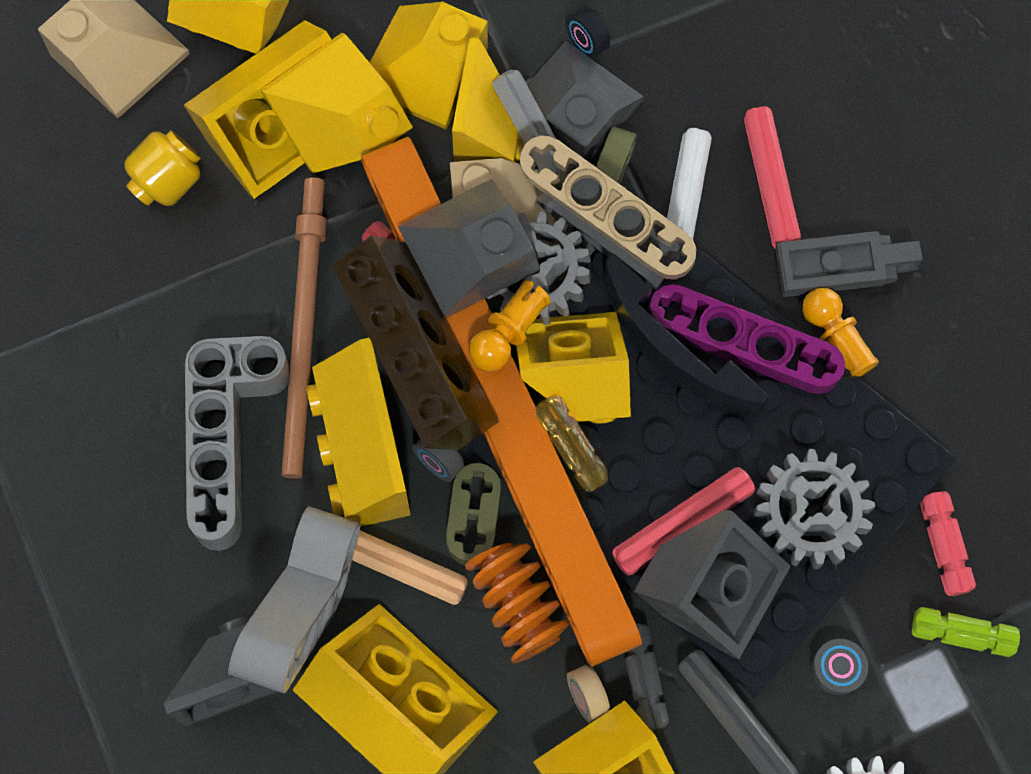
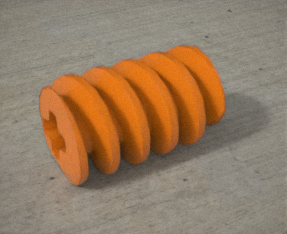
[465,543,570,664]

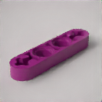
[648,284,845,394]

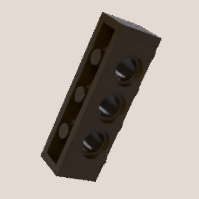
[333,235,499,450]

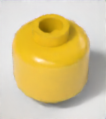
[124,130,201,206]

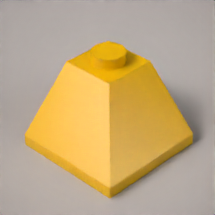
[369,2,488,130]
[260,33,413,173]
[452,37,525,164]
[516,312,631,423]

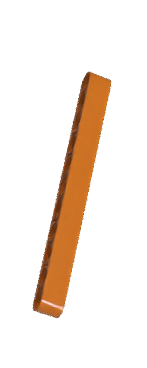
[361,137,642,667]

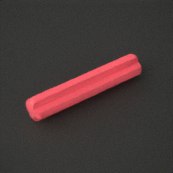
[744,106,801,249]
[612,467,756,576]

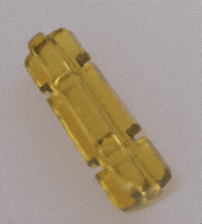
[536,395,608,492]

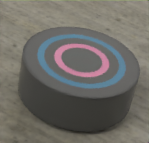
[412,438,464,482]
[811,639,868,695]

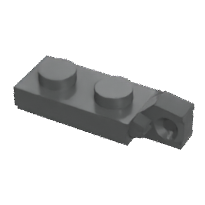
[775,231,923,297]

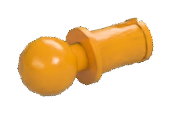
[468,280,551,372]
[802,287,879,378]

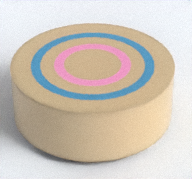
[567,665,610,723]

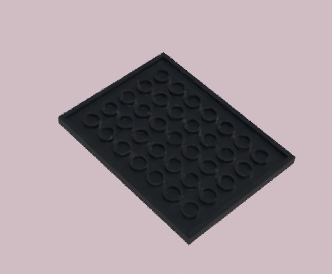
[464,245,957,698]

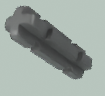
[625,623,669,731]

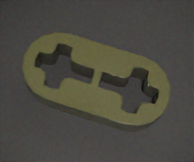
[596,126,637,184]
[446,463,501,565]

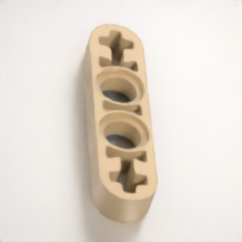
[520,136,696,279]

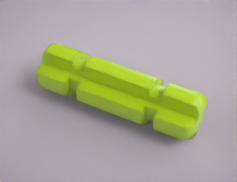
[912,607,1020,657]

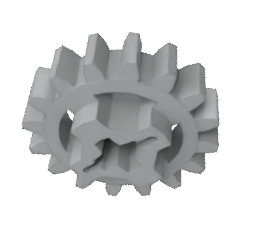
[486,211,591,325]
[754,449,875,569]

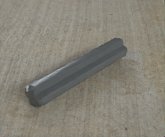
[678,649,799,774]

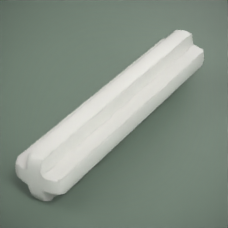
[667,128,712,239]

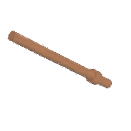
[281,178,327,479]

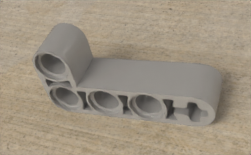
[185,336,290,551]
[228,506,361,694]

